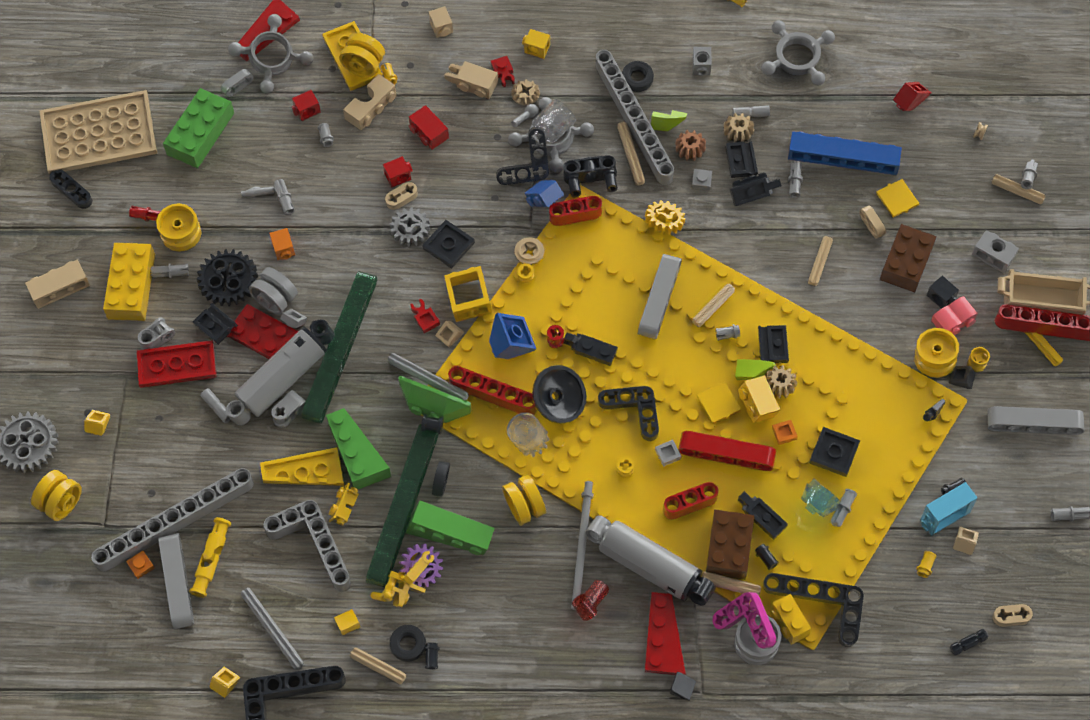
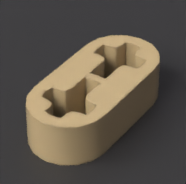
[385,182,418,210]
[860,205,886,239]
[992,604,1033,627]

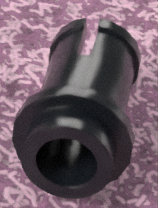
[941,478,967,495]
[755,544,779,570]
[424,643,440,670]

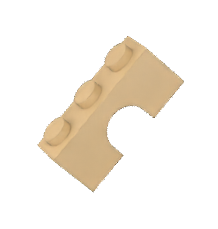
[343,74,396,130]

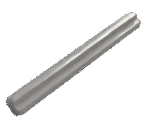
[388,353,469,400]
[241,588,304,670]

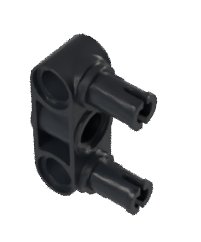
[563,155,618,198]

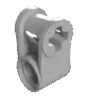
[138,317,175,350]
[271,390,308,428]

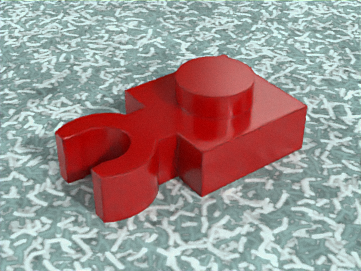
[491,56,515,87]
[410,299,440,334]

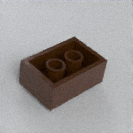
[880,224,937,293]
[706,509,754,580]

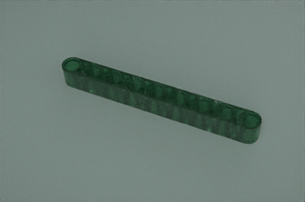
[302,271,377,424]
[366,424,439,588]

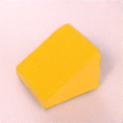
[84,410,110,436]
[334,609,360,636]
[210,667,240,698]

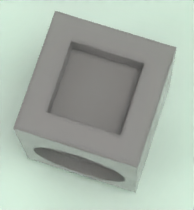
[692,47,712,76]

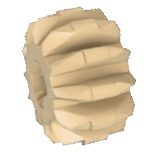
[724,113,754,142]
[765,365,797,399]

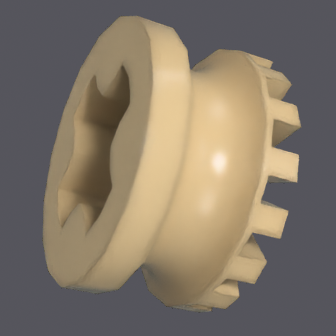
[973,122,988,140]

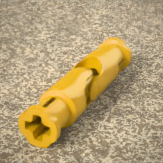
[189,517,231,598]

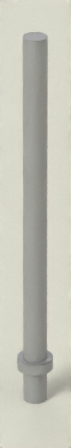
[571,481,594,610]

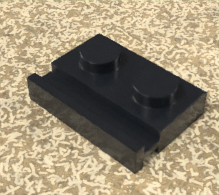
[725,141,758,178]
[193,303,238,345]
[758,325,789,363]

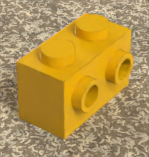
[738,376,780,423]
[770,594,811,645]

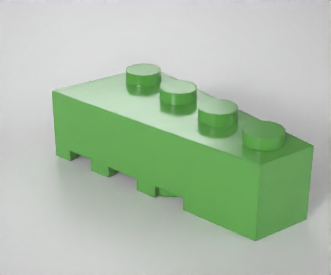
[326,408,391,489]
[406,500,495,555]

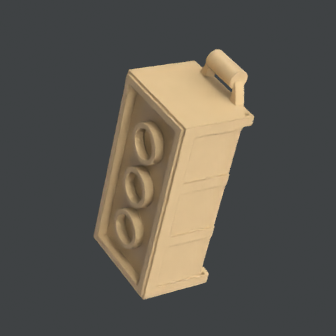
[997,269,1090,315]

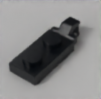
[729,177,782,206]
[564,333,618,366]
[738,491,788,540]

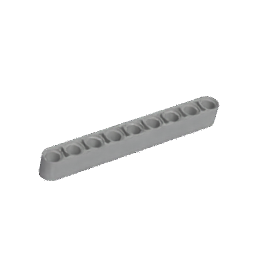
[596,50,674,185]
[91,468,254,571]

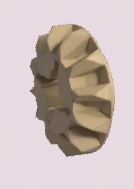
[511,79,540,105]
[515,237,544,265]

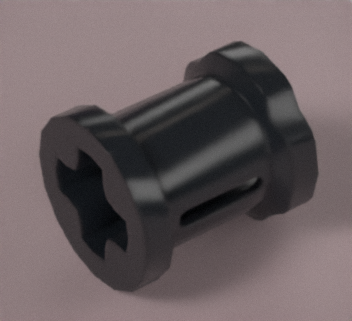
[421,414,444,435]

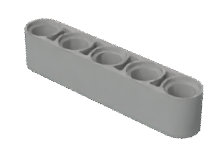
[638,254,682,339]
[987,406,1085,435]
[158,533,194,629]

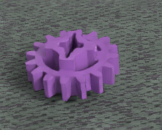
[399,544,443,587]

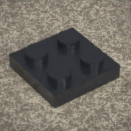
[422,220,475,269]
[809,427,860,477]

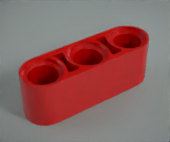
[549,196,602,226]
[663,482,719,520]

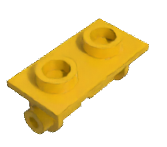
[328,483,359,526]

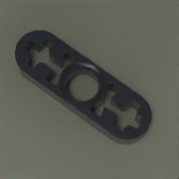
[49,169,93,209]

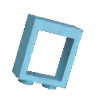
[920,482,977,535]

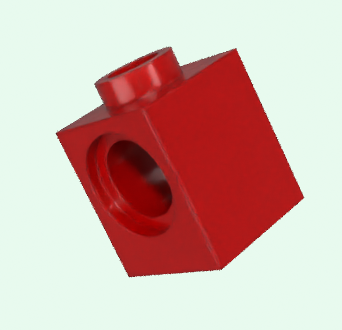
[291,90,321,121]
[383,156,413,188]

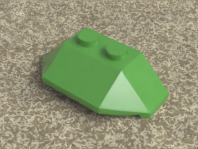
[398,376,472,423]

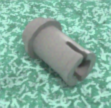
[317,123,334,147]
[715,324,740,340]

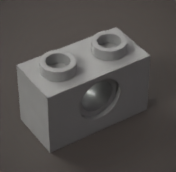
[972,230,1019,274]

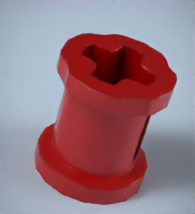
[547,325,564,349]

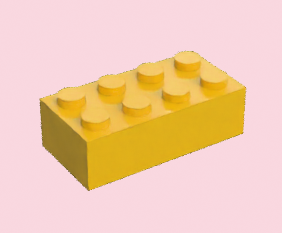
[103,243,155,321]

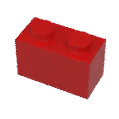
[409,105,449,150]

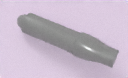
[241,186,276,197]

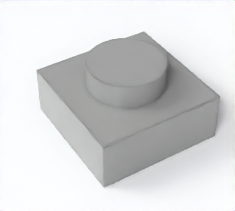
[692,169,712,190]
[280,309,307,328]
[655,440,681,466]

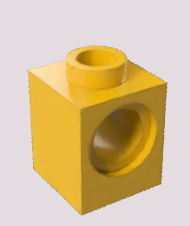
[522,29,550,59]

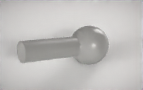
[511,104,539,127]

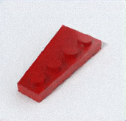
[238,0,300,62]
[645,592,686,675]

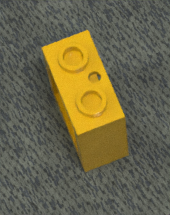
[444,266,493,322]

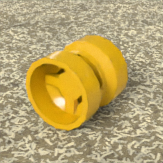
[967,347,990,372]

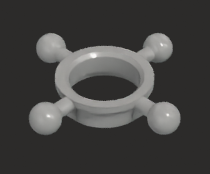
[228,14,313,94]
[761,20,835,86]
[508,97,594,173]

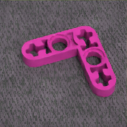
[712,592,776,649]

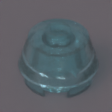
[801,478,841,517]

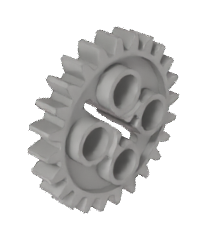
[0,411,59,473]

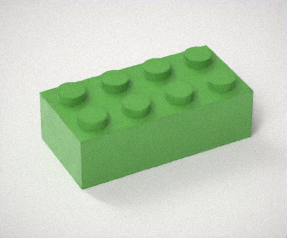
[163,88,234,168]

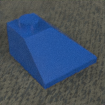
[489,313,536,359]

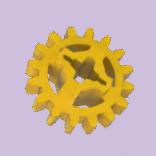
[645,200,686,235]

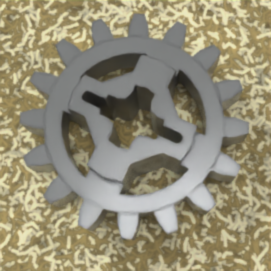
[390,207,430,247]

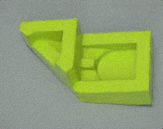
[651,110,687,131]
[735,359,776,380]

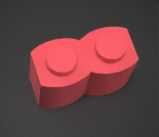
[931,296,978,336]

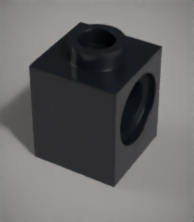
[926,275,959,309]

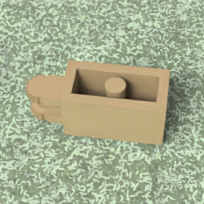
[444,61,498,99]

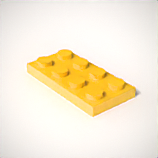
[322,21,383,91]

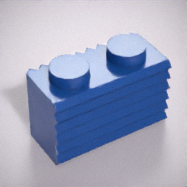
[525,180,564,207]

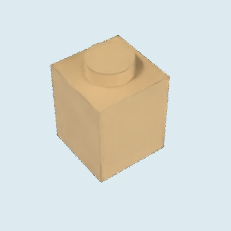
[429,6,453,38]

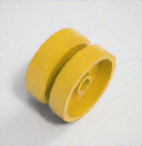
[339,33,385,77]
[156,203,201,252]
[914,328,959,378]
[31,470,82,521]
[502,474,546,526]

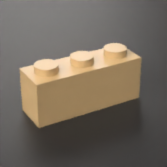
[25,259,90,309]

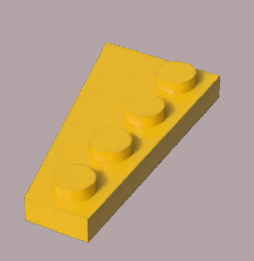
[260,447,344,486]

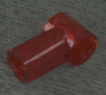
[572,580,609,621]

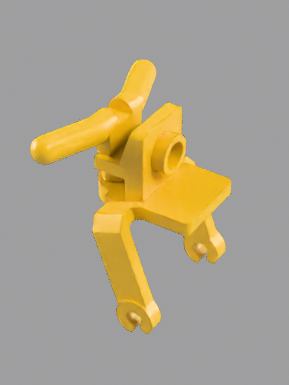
[370,551,434,607]

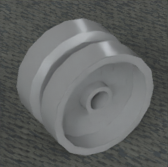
[249,267,298,315]
[734,615,782,665]

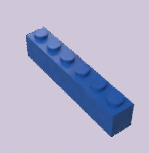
[788,131,902,175]

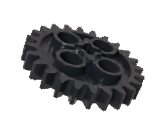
[196,249,258,307]

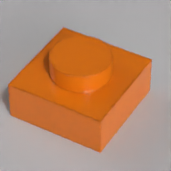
[772,420,798,445]
[126,551,155,579]

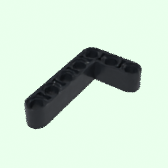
[763,573,864,647]
[243,666,346,720]

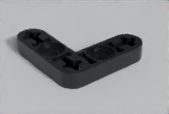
[496,127,549,185]
[598,386,659,441]

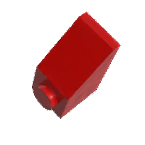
[893,82,932,111]

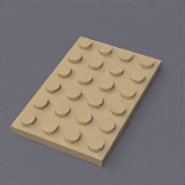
[39,90,158,175]

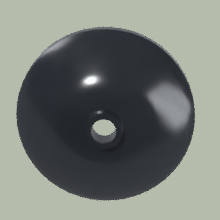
[532,365,586,423]

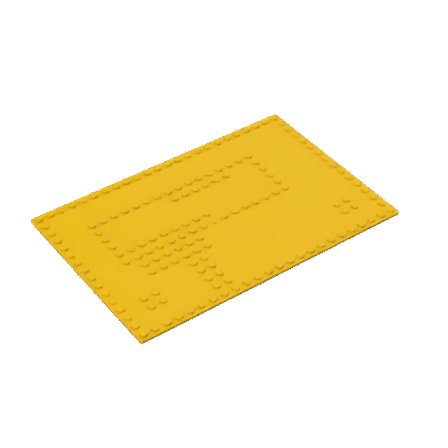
[421,185,967,650]

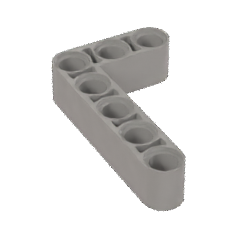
[263,500,351,592]

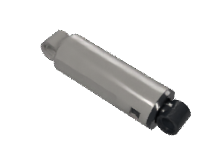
[226,319,335,425]
[585,516,716,606]

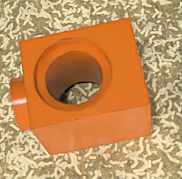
[270,228,295,260]

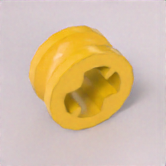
[517,264,534,283]
[617,457,634,477]

